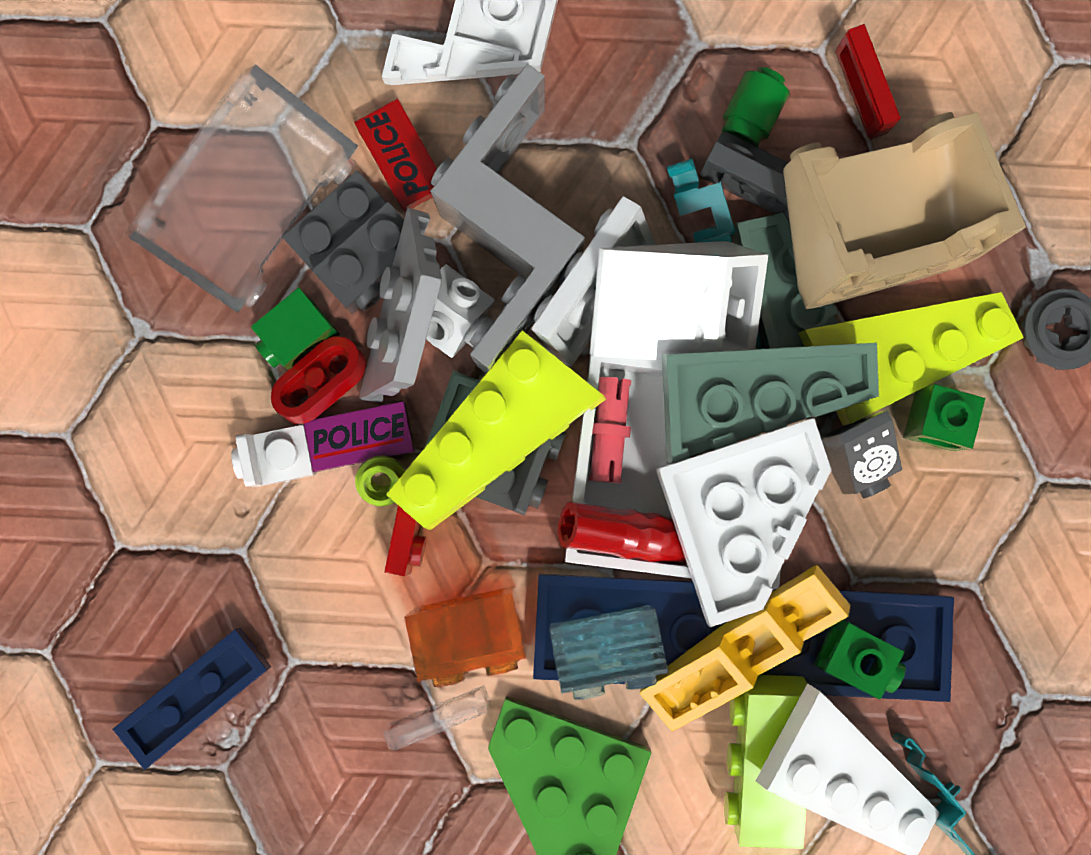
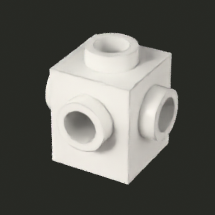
[426,264,495,358]

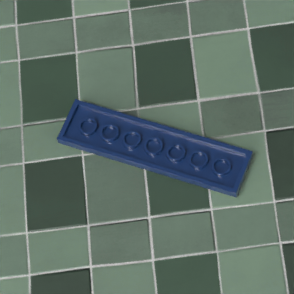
[533,573,954,702]

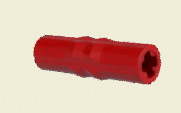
[558,501,687,565]

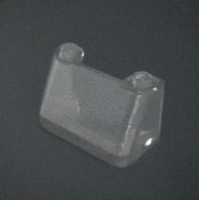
[125,64,358,313]

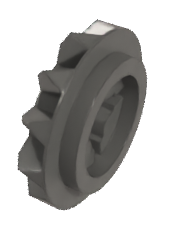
[1021,289,1091,371]

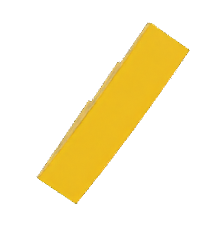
[639,564,851,732]

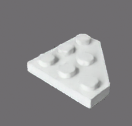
[656,418,831,627]

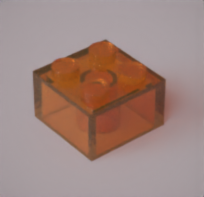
[404,586,528,687]

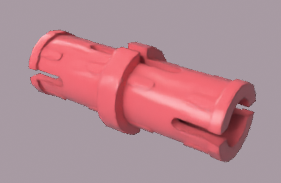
[588,377,632,484]

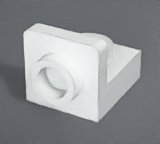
[231,425,317,487]

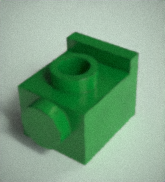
[813,620,906,700]

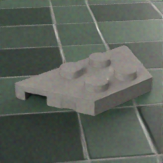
[359,208,442,403]

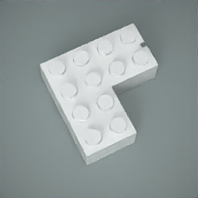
[564,355,781,589]

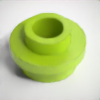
[355,455,405,506]

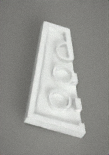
[755,683,940,855]

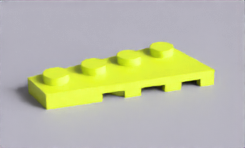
[798,292,1024,426]
[386,330,606,530]

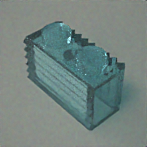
[549,605,668,700]

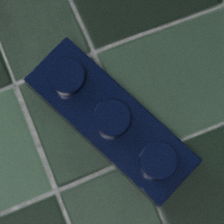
[112,627,271,770]

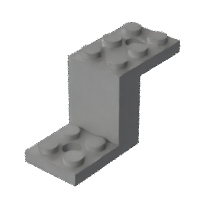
[431,63,585,374]

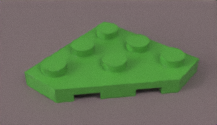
[488,696,652,855]

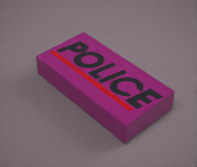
[304,402,415,472]

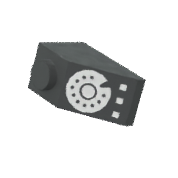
[821,410,902,499]

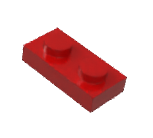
[384,469,427,577]

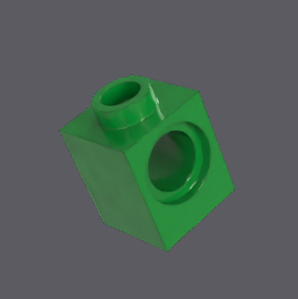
[251,287,340,369]
[903,384,986,451]

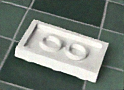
[531,196,656,367]

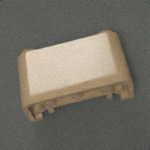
[783,112,1026,309]

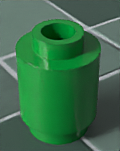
[722,67,790,147]

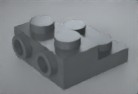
[282,170,404,314]

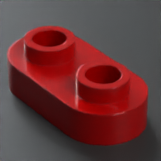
[271,336,366,424]

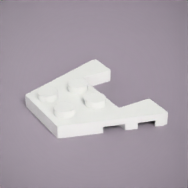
[382,0,558,85]

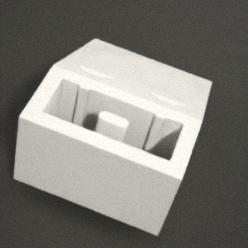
[590,241,768,360]

